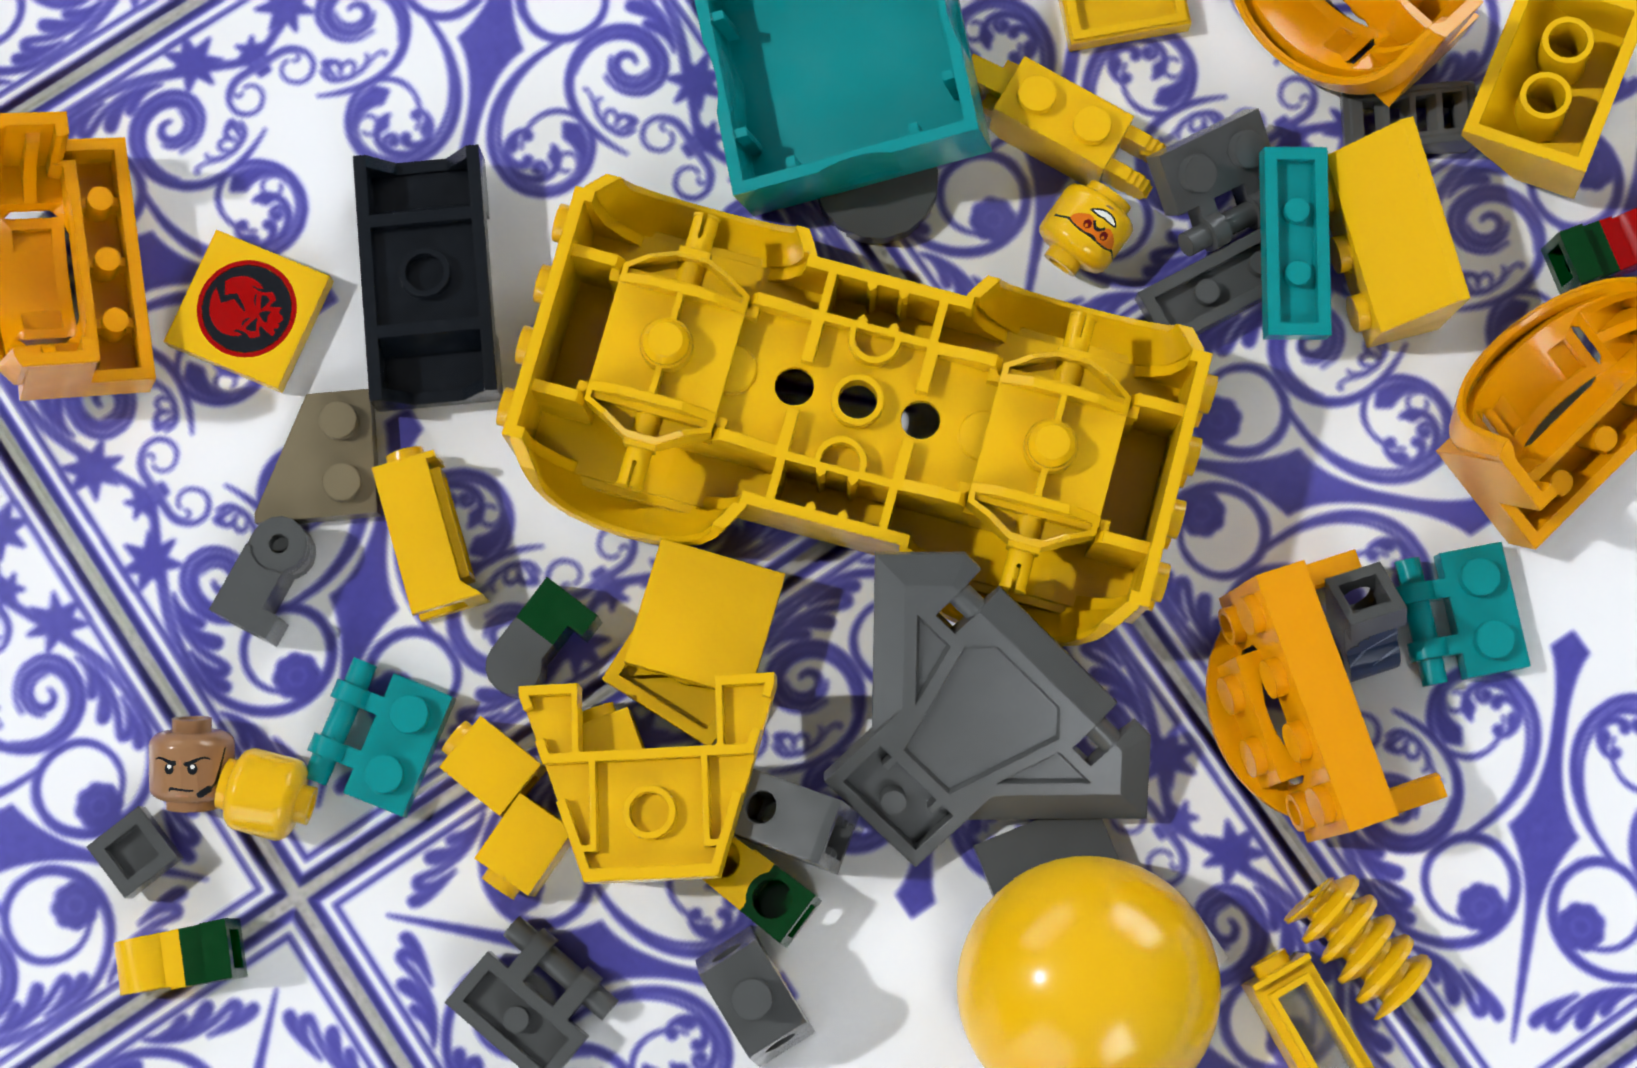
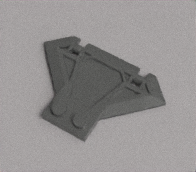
[824,551,1151,867]

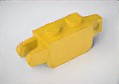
[972,53,1167,200]

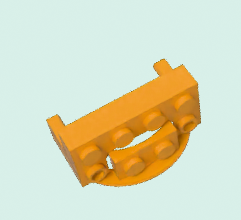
[1232,0,1483,107]
[0,111,156,401]
[1436,277,1637,550]
[1205,549,1448,843]

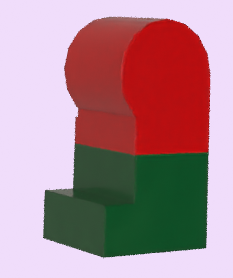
[1541,208,1637,294]

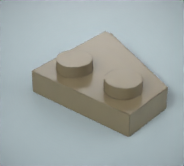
[254,389,382,526]

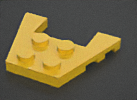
[518,672,777,884]

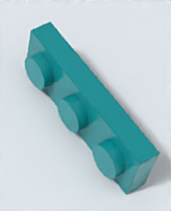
[1259,147,1332,340]

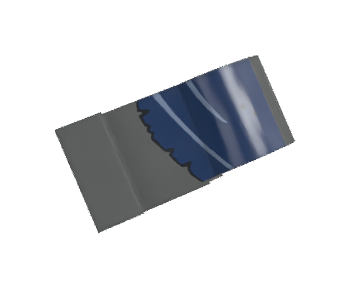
[1325,562,1407,683]

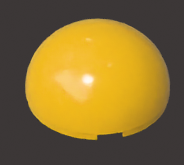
[957,856,1221,1068]

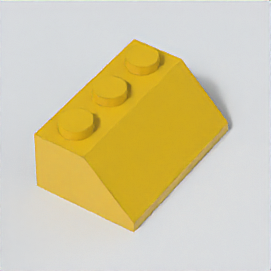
[1461,0,1637,199]
[1328,116,1471,348]

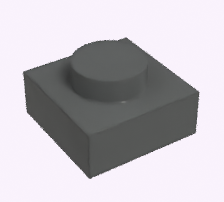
[87,806,184,899]

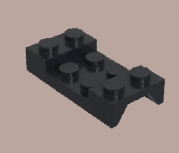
[353,144,503,412]

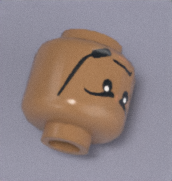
[149,716,235,813]

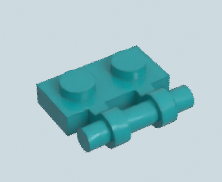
[1394,542,1531,687]
[307,657,456,818]

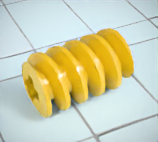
[1283,874,1432,1021]

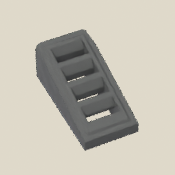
[1340,81,1476,154]

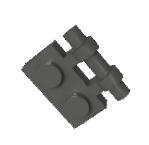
[1146,108,1271,256]
[444,916,619,1068]

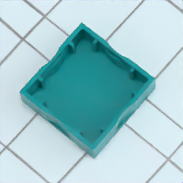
[695,0,993,216]

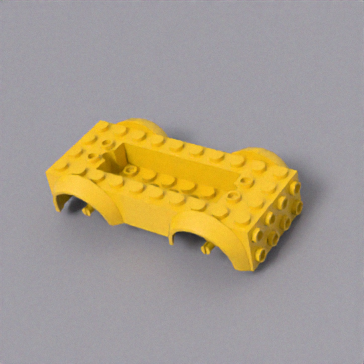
[496,174,1218,647]

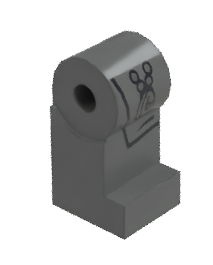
[209,516,316,647]

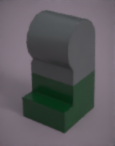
[485,577,603,699]

